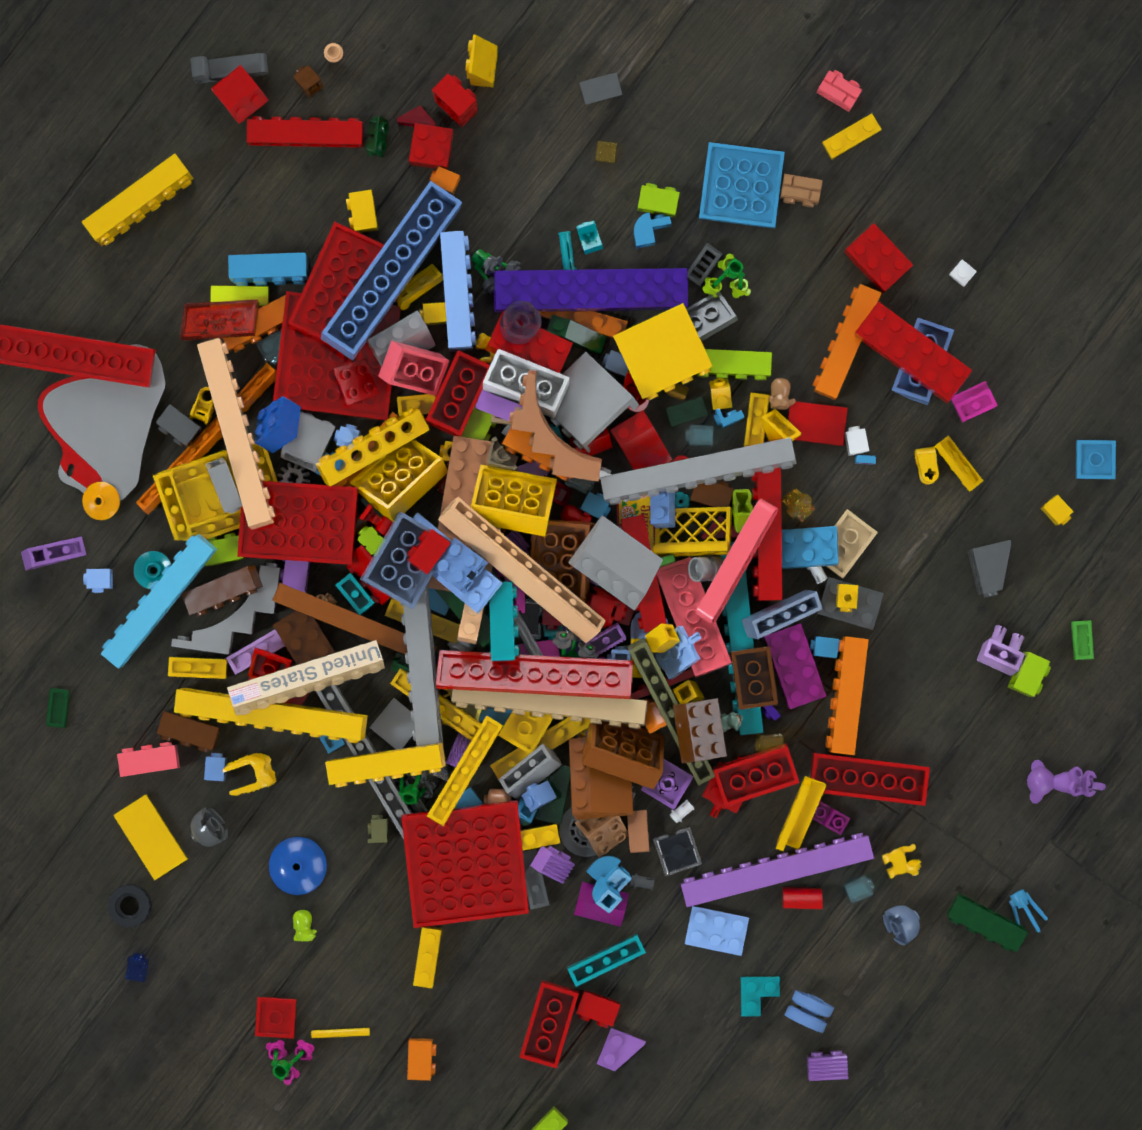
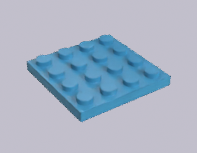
[699,142,785,229]

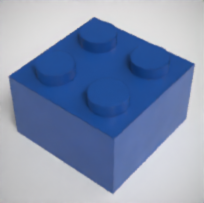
[255,396,301,453]

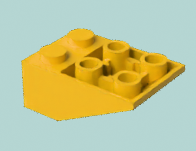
[466,35,498,87]

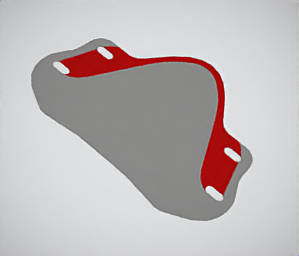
[38,344,165,505]

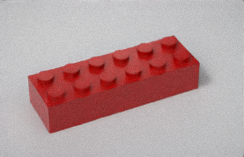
[855,302,972,404]
[809,753,930,806]

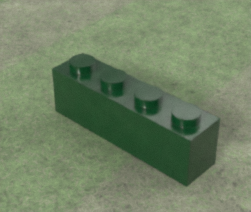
[947,893,1028,952]

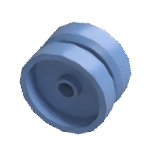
[784,990,834,1033]

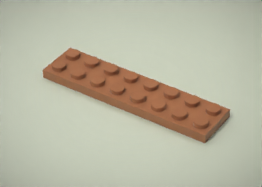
[428,436,491,592]

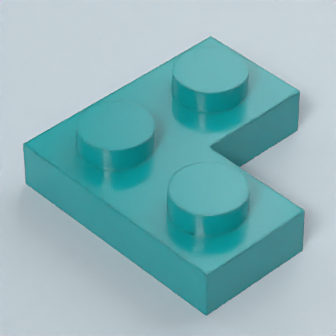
[740,976,780,1016]

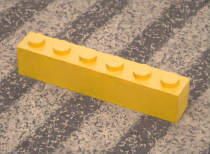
[325,743,446,787]

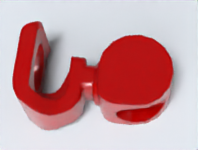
[359,504,393,536]

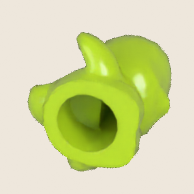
[293,910,317,941]

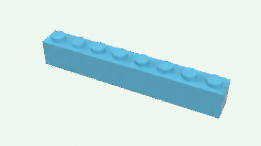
[101,534,217,669]

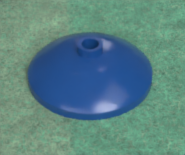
[269,837,327,895]

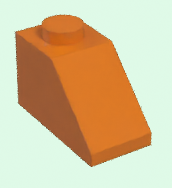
[643,698,667,733]

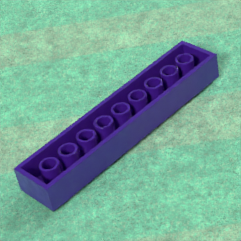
[493,268,688,312]

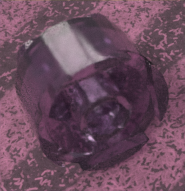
[500,301,541,344]

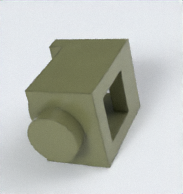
[368,815,388,843]

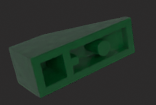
[547,315,606,355]

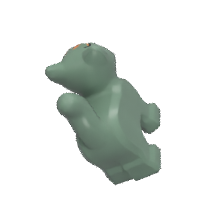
[720,712,743,732]

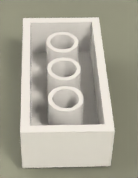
[483,349,570,419]

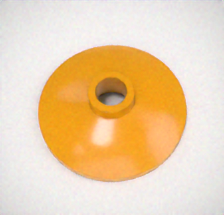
[82,482,120,520]

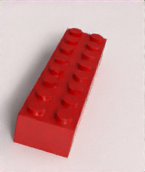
[752,467,782,601]

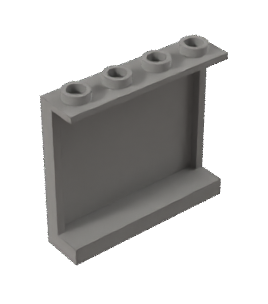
[545,352,639,453]

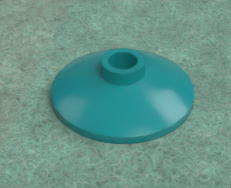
[134,551,172,589]

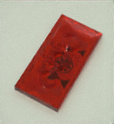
[180,300,259,340]

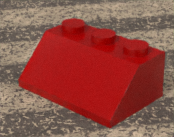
[346,545,391,605]

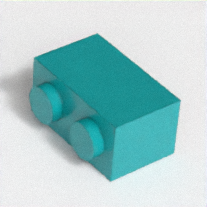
[336,573,376,615]

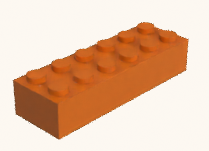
[825,636,869,755]

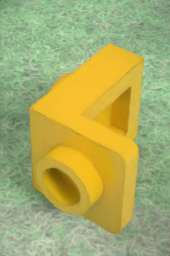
[709,378,732,410]

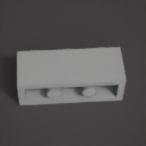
[499,744,562,800]

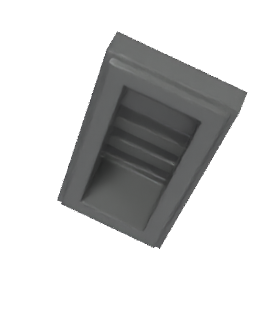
[687,243,723,286]

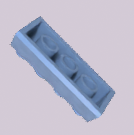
[892,318,954,405]

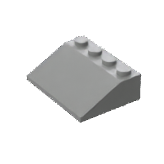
[568,516,663,610]

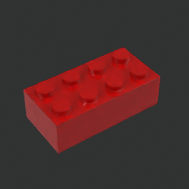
[485,311,573,373]
[425,350,490,437]
[713,743,800,807]
[519,980,579,1069]

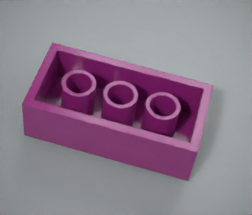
[763,623,826,709]

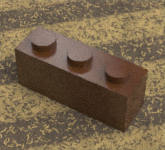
[157,711,221,753]

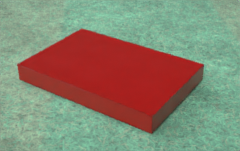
[788,402,848,446]

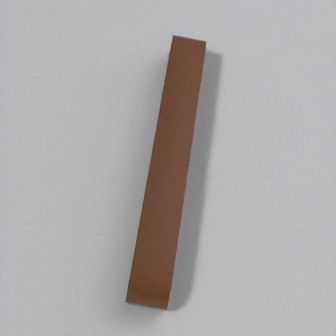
[272,582,437,654]

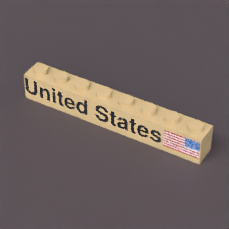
[227,640,385,716]

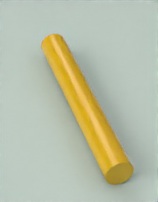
[311,1028,370,1038]

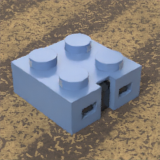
[432,537,488,594]

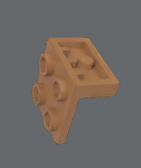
[575,816,629,858]

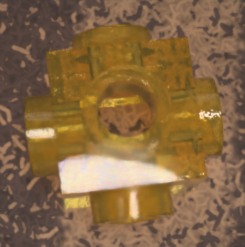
[781,488,815,522]

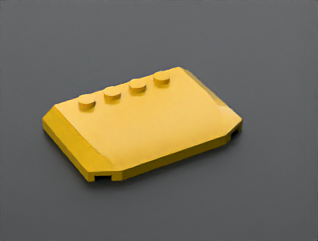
[153,440,278,541]

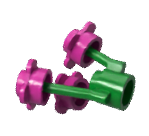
[266,1040,314,1085]

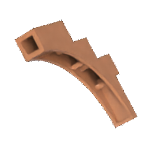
[509,370,602,481]

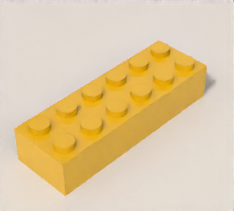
[82,154,194,246]

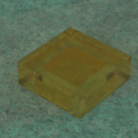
[596,141,617,163]

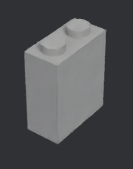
[281,412,335,472]
[205,457,243,514]

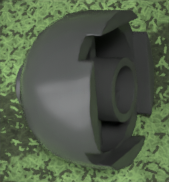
[190,807,228,847]

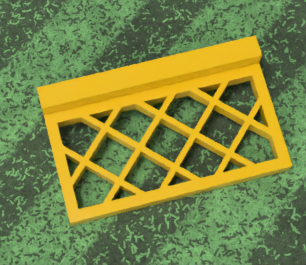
[653,507,732,557]

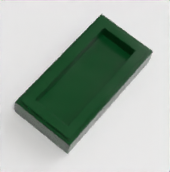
[46,688,70,728]

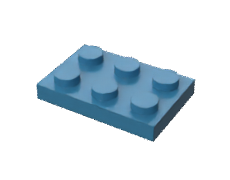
[782,526,839,569]

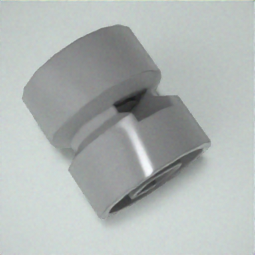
[688,556,723,582]

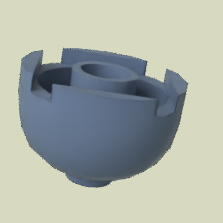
[883,905,920,945]

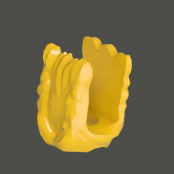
[222,753,276,796]

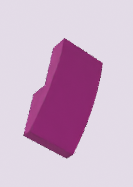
[812,801,850,835]

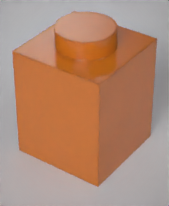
[430,167,461,196]

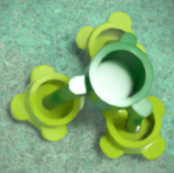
[703,254,751,298]

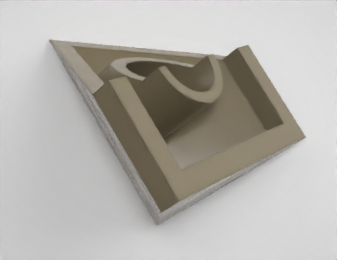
[487,437,518,471]

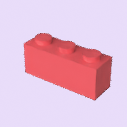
[117,742,180,777]

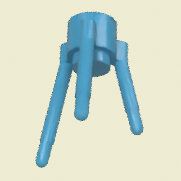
[1009,889,1048,932]

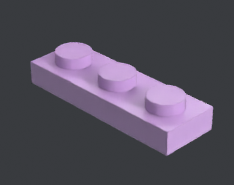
[226,630,285,675]

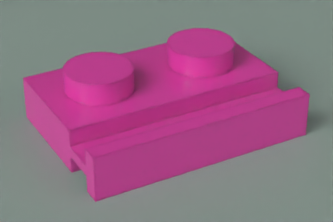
[952,381,998,423]

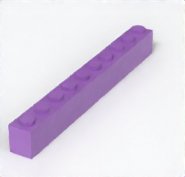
[680,833,874,907]

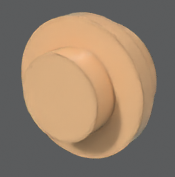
[324,43,343,63]

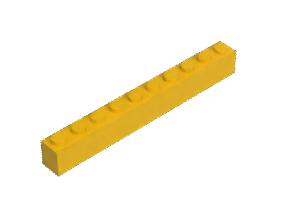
[174,687,368,743]

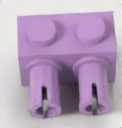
[977,625,1025,676]

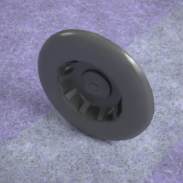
[559,807,596,857]

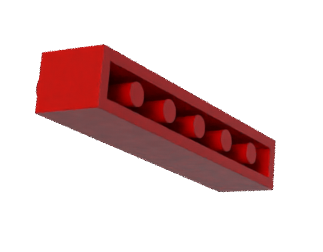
[247,116,364,148]
[618,514,667,633]

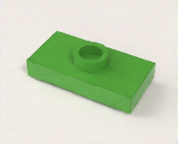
[1071,620,1094,660]

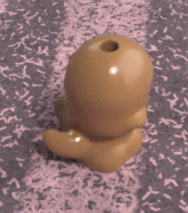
[769,378,796,410]

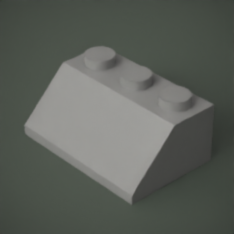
[367,311,436,367]

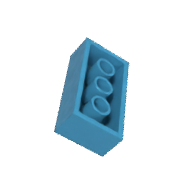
[228,253,310,286]

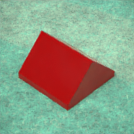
[248,647,294,678]

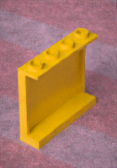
[613,303,712,401]

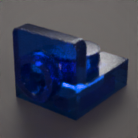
[125,953,149,982]

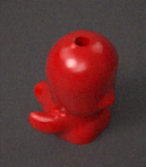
[561,505,593,522]

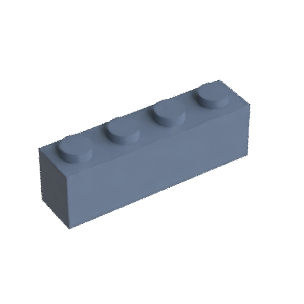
[741,590,822,639]

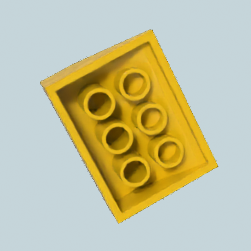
[350,439,448,522]
[471,465,557,536]

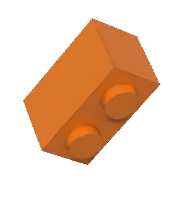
[407,1038,436,1081]

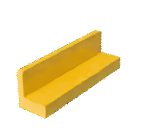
[776,776,826,851]

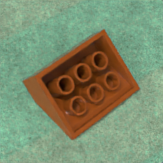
[527,520,595,602]
[582,721,664,789]
[569,738,634,820]

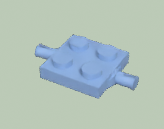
[655,626,702,679]

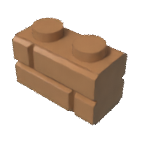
[780,174,822,207]

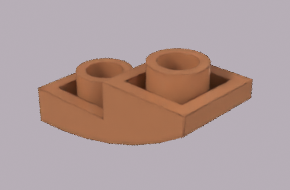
[627,810,650,853]

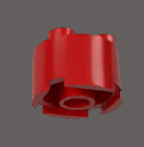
[586,586,619,629]

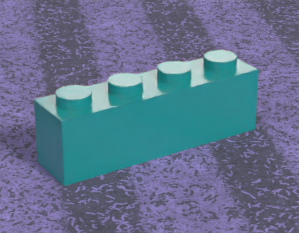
[489,582,519,662]
[567,933,646,987]

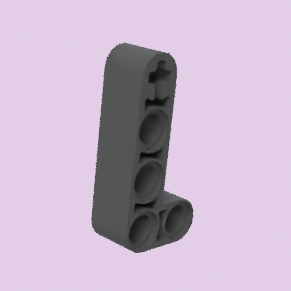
[190,53,269,83]

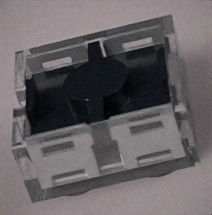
[653,826,702,876]

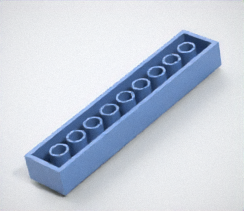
[321,181,462,360]

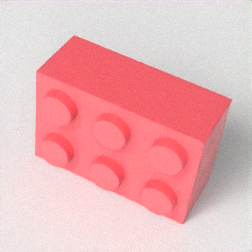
[378,341,450,396]

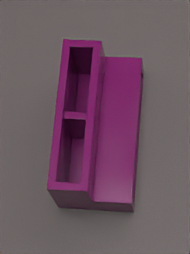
[574,882,629,927]

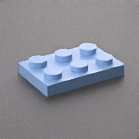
[684,906,749,956]

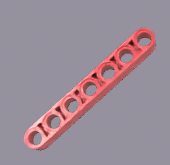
[696,499,778,624]

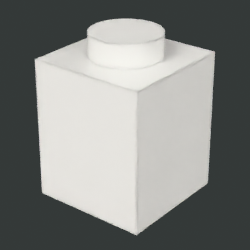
[844,426,869,456]

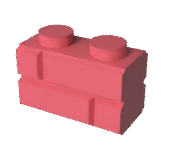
[816,70,862,112]

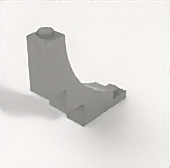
[171,562,281,655]

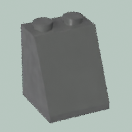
[967,540,1011,598]

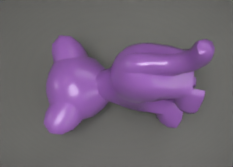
[1027,760,1106,803]

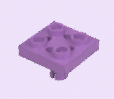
[641,759,693,810]

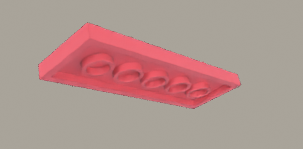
[656,557,732,678]

